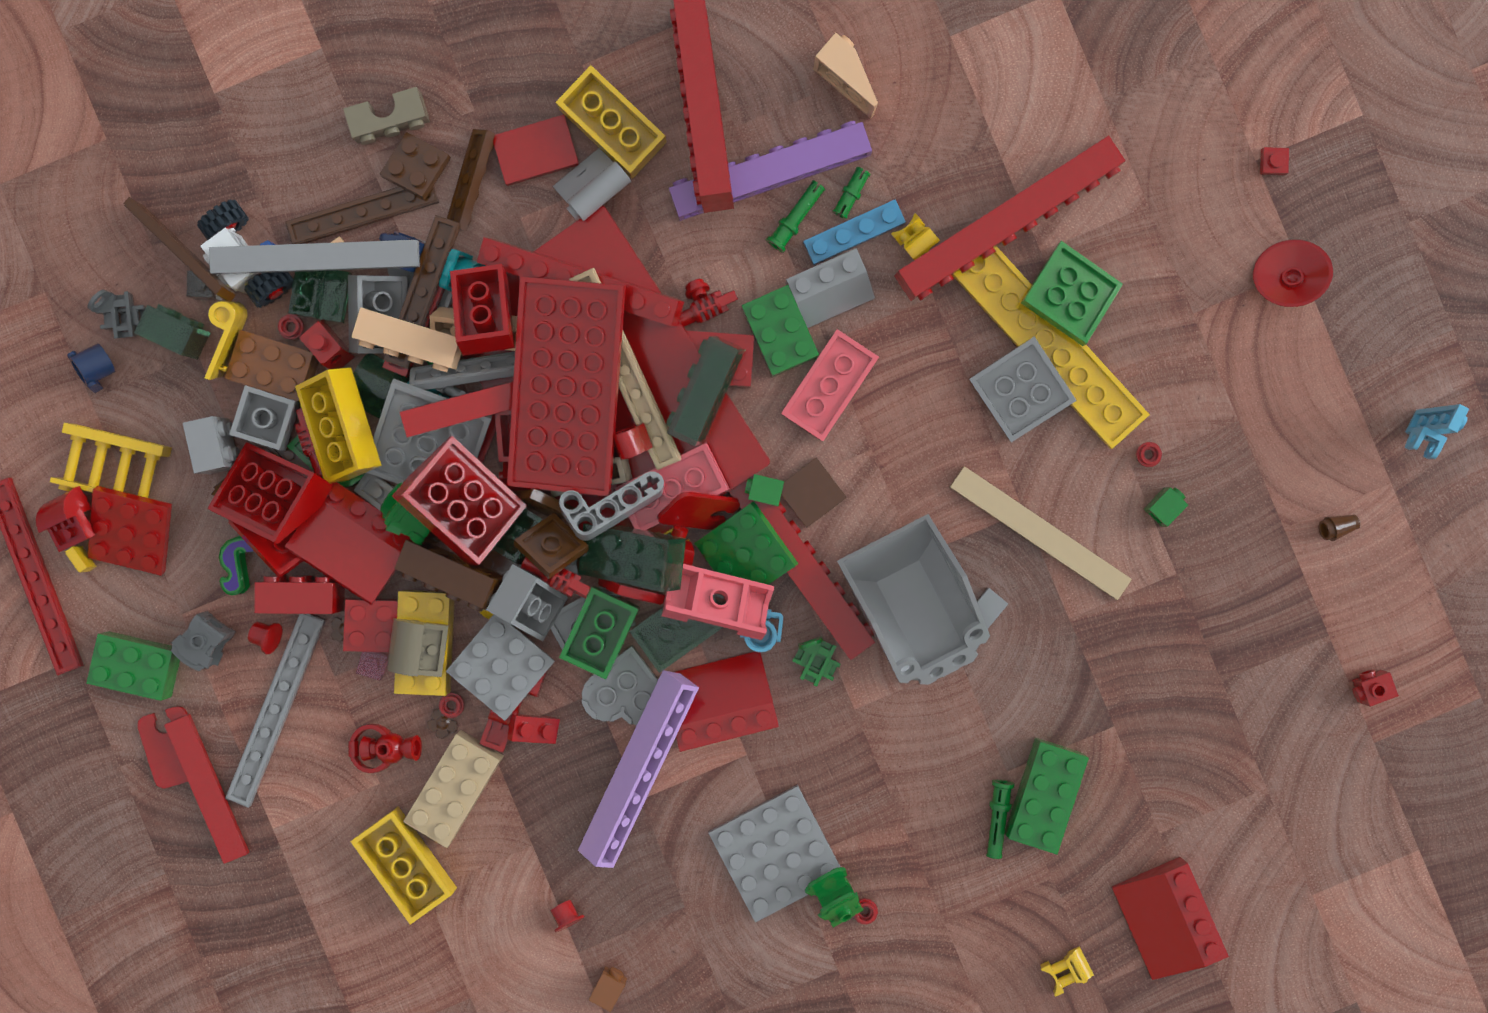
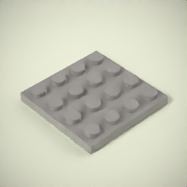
[366,379,493,484]
[708,785,841,922]

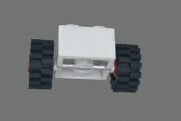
[197,200,295,308]

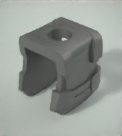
[171,611,236,671]

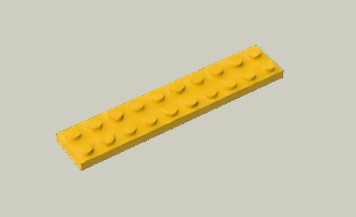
[952,246,1150,449]

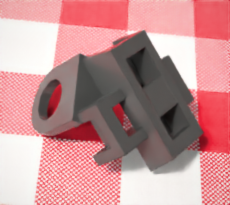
[87,290,148,339]

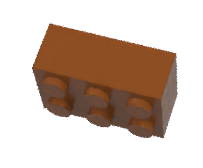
[225,330,319,402]

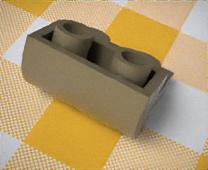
[387,618,449,677]

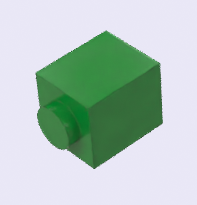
[744,474,784,506]
[1143,487,1188,527]

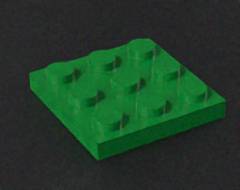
[1021,241,1123,346]
[694,501,799,585]

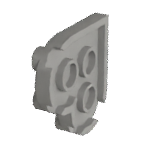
[582,645,658,725]

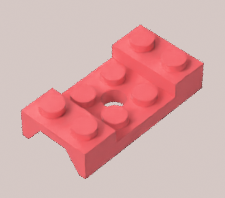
[662,562,774,640]

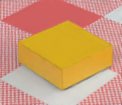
[65,546,97,573]

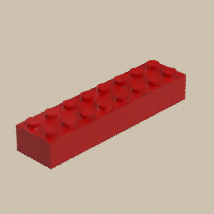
[670,0,734,213]

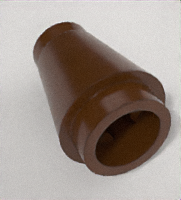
[1318,515,1360,541]

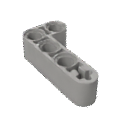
[559,471,664,541]

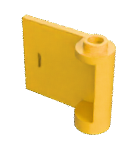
[204,301,248,380]

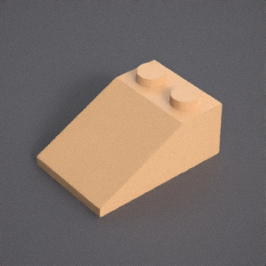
[813,33,878,119]

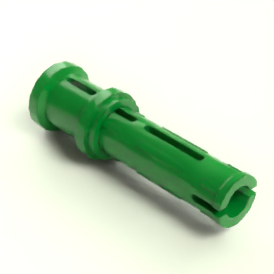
[765,180,825,253]
[986,779,1015,859]

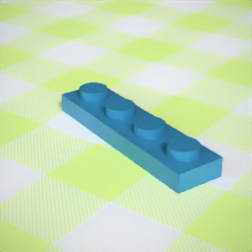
[803,199,906,266]

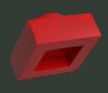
[1260,147,1289,175]

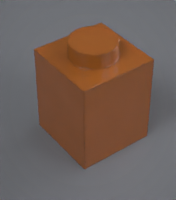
[588,966,627,1012]

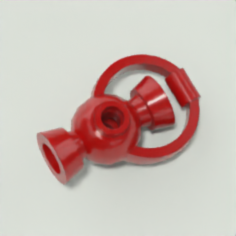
[348,724,422,773]

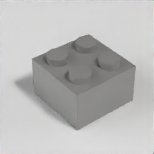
[229,385,300,451]
[183,416,240,474]

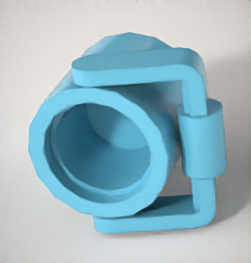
[740,609,783,652]

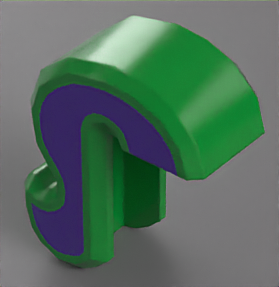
[218,536,253,595]

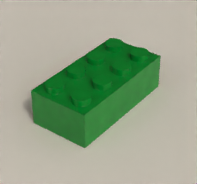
[1005,738,1089,855]

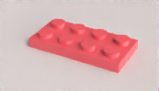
[781,329,879,442]
[615,443,730,534]

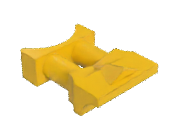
[891,213,940,260]
[1040,946,1094,997]

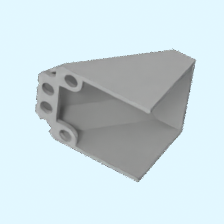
[837,514,990,685]

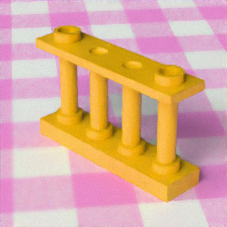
[50,423,172,498]

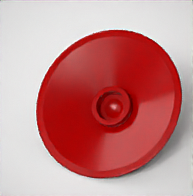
[1253,240,1333,307]

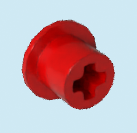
[248,621,283,654]
[550,900,585,933]

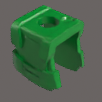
[380,482,430,545]
[805,867,864,928]

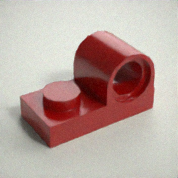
[614,423,653,460]

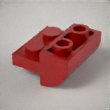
[36,486,95,552]

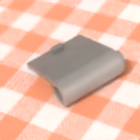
[553,148,631,221]

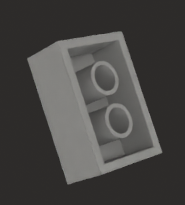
[486,564,568,641]

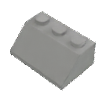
[786,248,875,328]
[348,275,407,353]

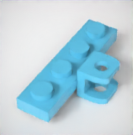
[1405,404,1469,459]

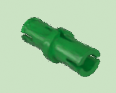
[832,167,871,219]

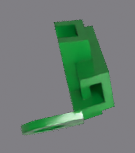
[792,636,841,687]

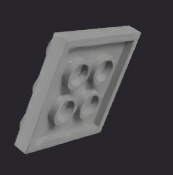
[969,336,1077,442]
[446,615,555,721]

